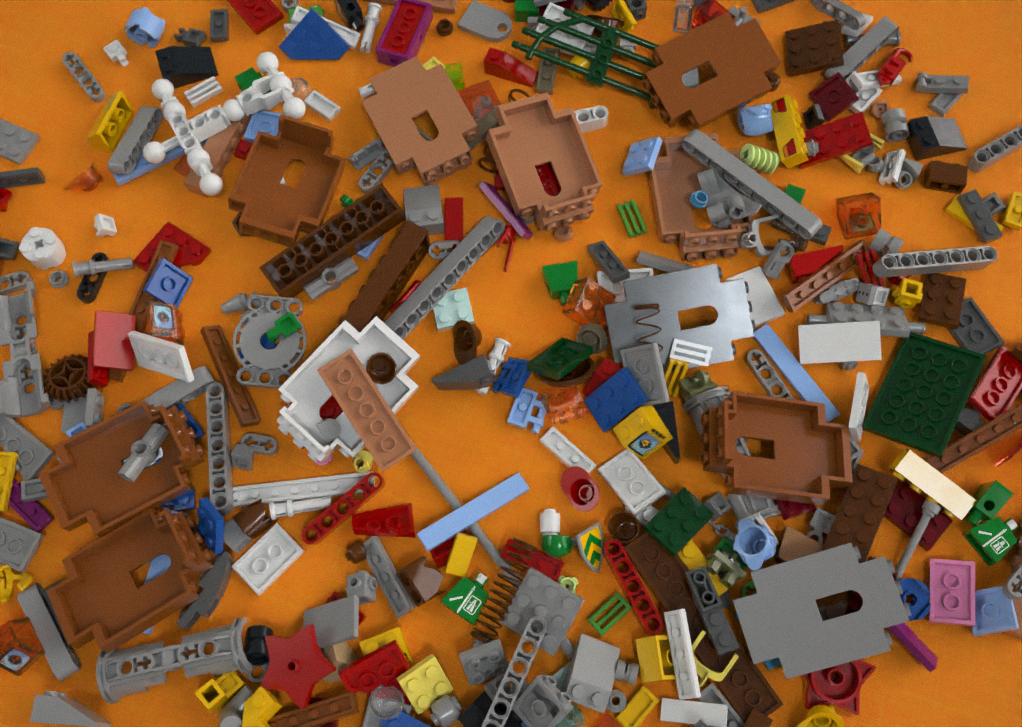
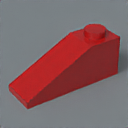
[484,47,538,88]
[785,245,844,284]

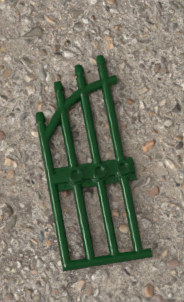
[511,9,660,109]

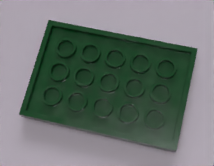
[862,332,986,458]

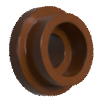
[436,19,453,36]

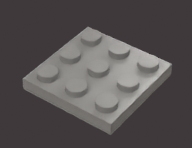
[500,567,585,656]

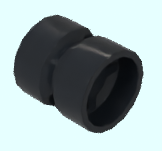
[243,625,274,666]

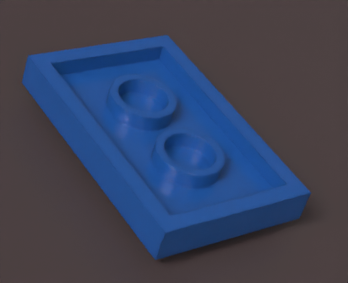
[584,367,649,433]

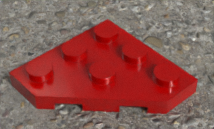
[132,221,211,272]
[338,639,412,704]

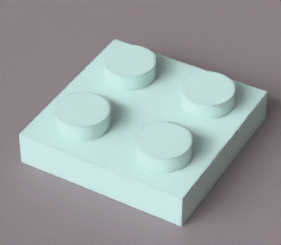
[433,287,475,332]

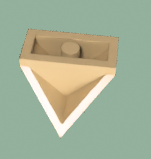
[321,641,358,683]

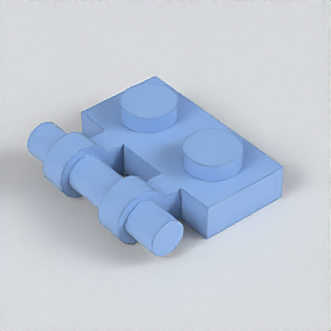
[507,388,551,434]

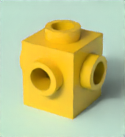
[892,278,923,309]

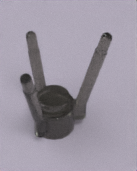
[763,220,808,253]

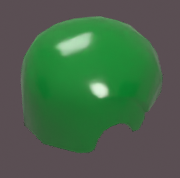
[542,535,573,558]

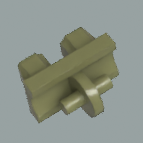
[678,370,718,401]
[705,550,747,588]

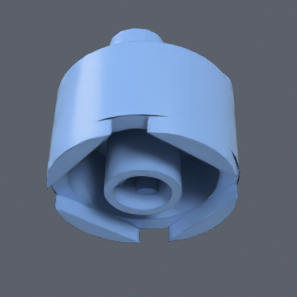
[124,7,166,48]

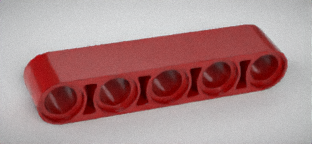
[301,472,385,545]
[603,539,663,636]

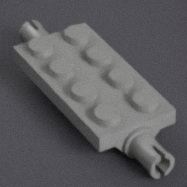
[807,302,926,337]

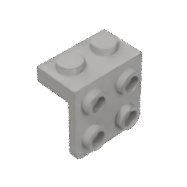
[61,388,105,434]

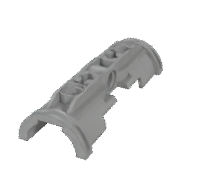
[0,281,50,418]
[682,386,781,532]
[96,616,253,704]

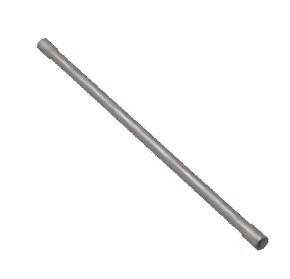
[411,440,576,661]

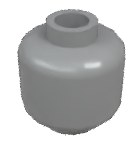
[430,694,463,727]

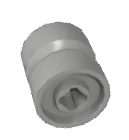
[881,108,909,142]
[868,228,904,257]

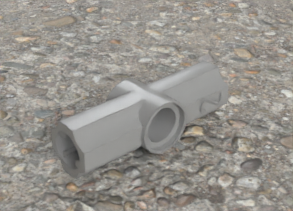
[303,257,359,301]
[118,423,169,483]

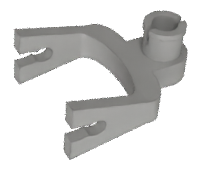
[738,214,788,257]

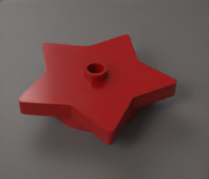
[260,624,336,709]
[803,660,876,715]

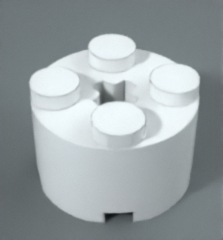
[19,227,66,270]

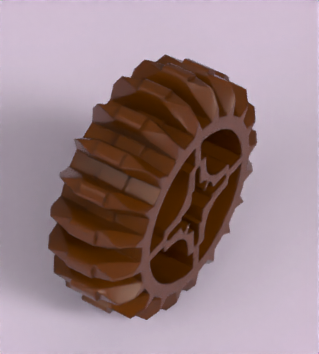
[43,353,96,403]

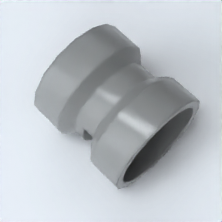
[614,659,639,685]

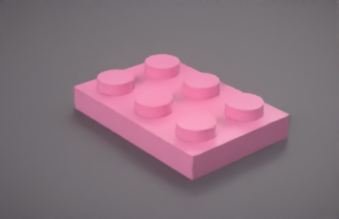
[929,558,975,627]

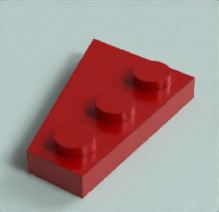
[352,503,416,538]

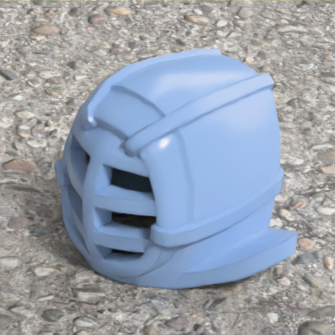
[737,104,773,136]
[733,518,776,571]

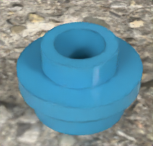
[690,191,708,209]

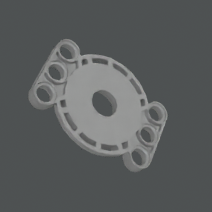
[233,295,307,389]

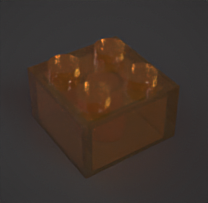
[562,277,616,328]

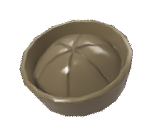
[576,323,608,354]

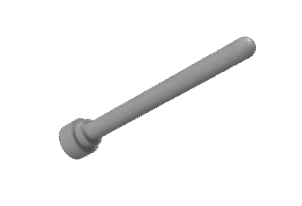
[895,500,941,580]

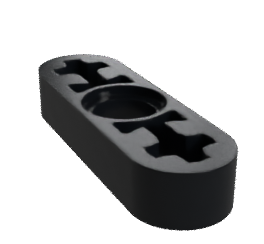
[77,252,110,304]

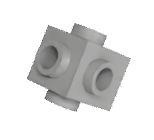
[346,570,377,605]

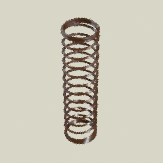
[470,537,537,643]

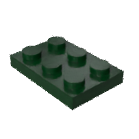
[527,338,593,380]
[643,487,715,557]

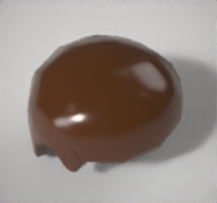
[366,352,397,385]
[608,511,641,545]

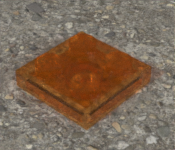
[457,79,501,120]

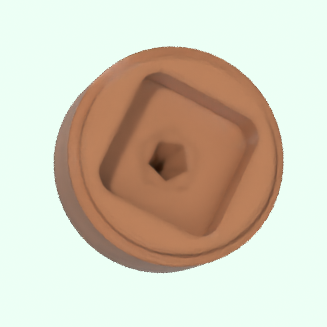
[870,100,890,119]
[554,225,573,242]

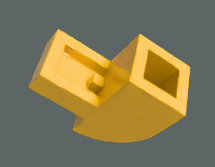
[195,672,245,713]

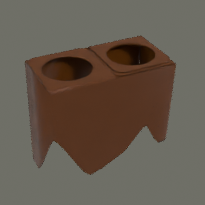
[232,499,279,539]
[396,556,447,607]

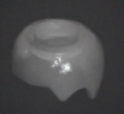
[290,77,312,101]
[369,685,405,720]

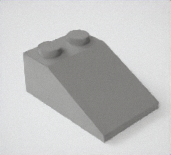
[403,184,445,235]
[560,633,620,713]
[30,691,112,727]

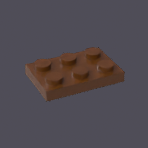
[917,273,966,329]

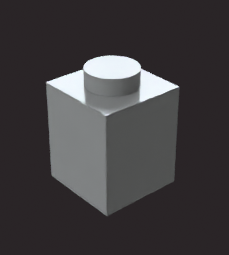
[223,519,253,554]

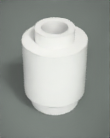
[540,509,560,535]

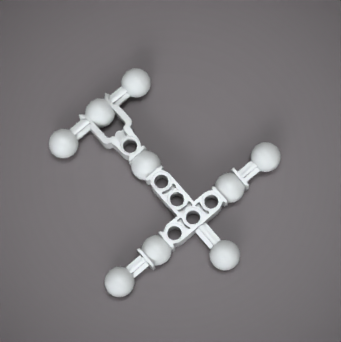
[143,52,306,196]

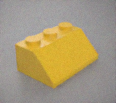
[87,91,135,154]

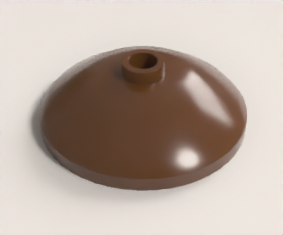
[537,357,595,388]

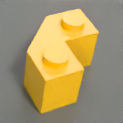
[242,686,283,727]

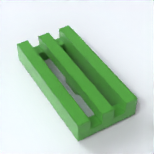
[617,200,647,238]
[587,592,632,637]

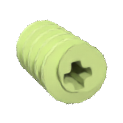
[740,143,780,174]

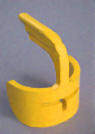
[0,565,33,602]

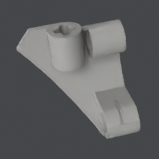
[697,168,762,223]

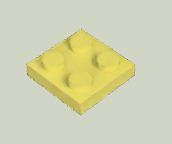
[396,654,454,715]

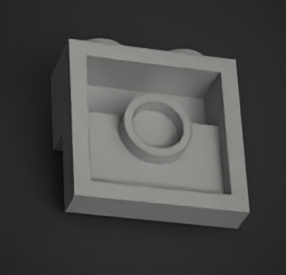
[512,674,574,727]

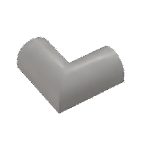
[218,685,255,727]

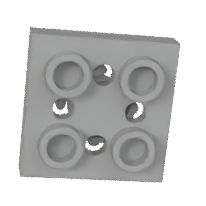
[459,639,508,686]

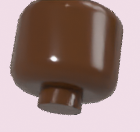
[766,72,780,92]
[345,541,367,564]

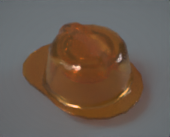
[63,162,103,191]

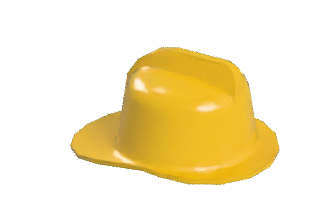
[796,705,844,727]

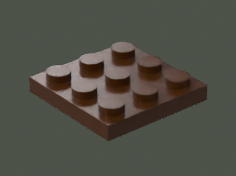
[785,19,844,77]

